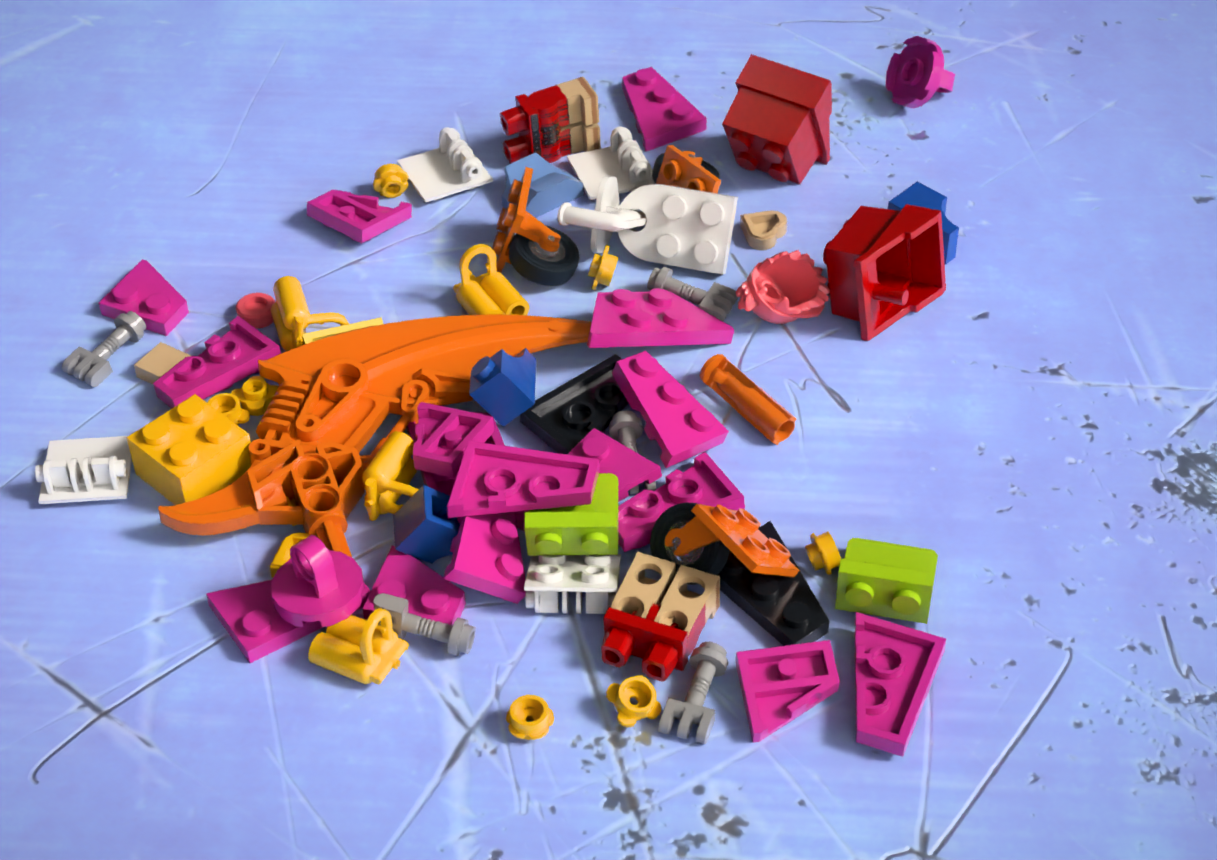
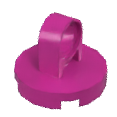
[885,36,956,109]
[271,535,365,627]

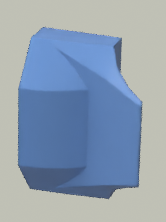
[502,152,584,218]

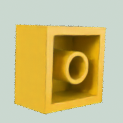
[126,394,252,505]

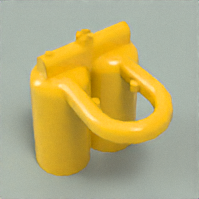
[453,244,530,315]
[271,276,349,351]
[362,431,419,521]
[308,608,409,684]

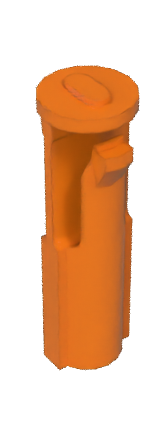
[700,354,796,445]

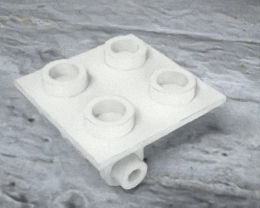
[397,127,493,203]
[567,127,656,200]
[35,436,132,504]
[524,554,621,614]

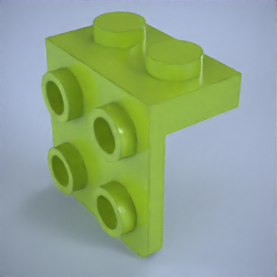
[524,473,619,556]
[835,538,938,624]

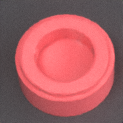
[236,293,275,329]

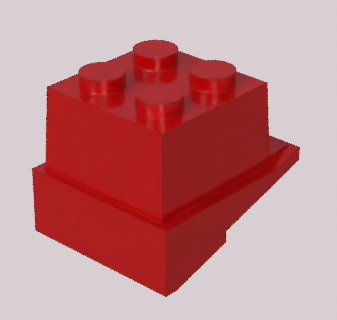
[722,54,832,185]
[823,204,946,341]

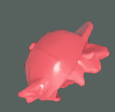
[736,250,830,324]

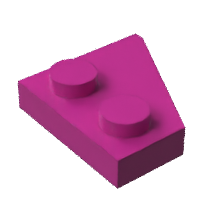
[307,189,412,243]
[99,259,189,336]
[413,402,495,477]
[363,545,466,625]
[735,640,840,743]

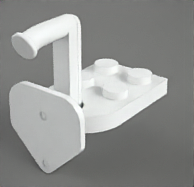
[558,175,738,275]

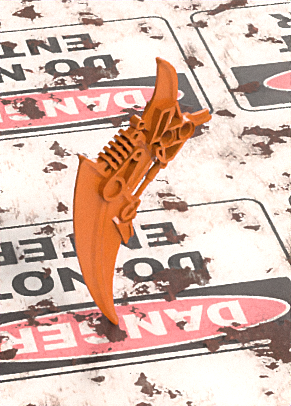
[158,315,592,557]

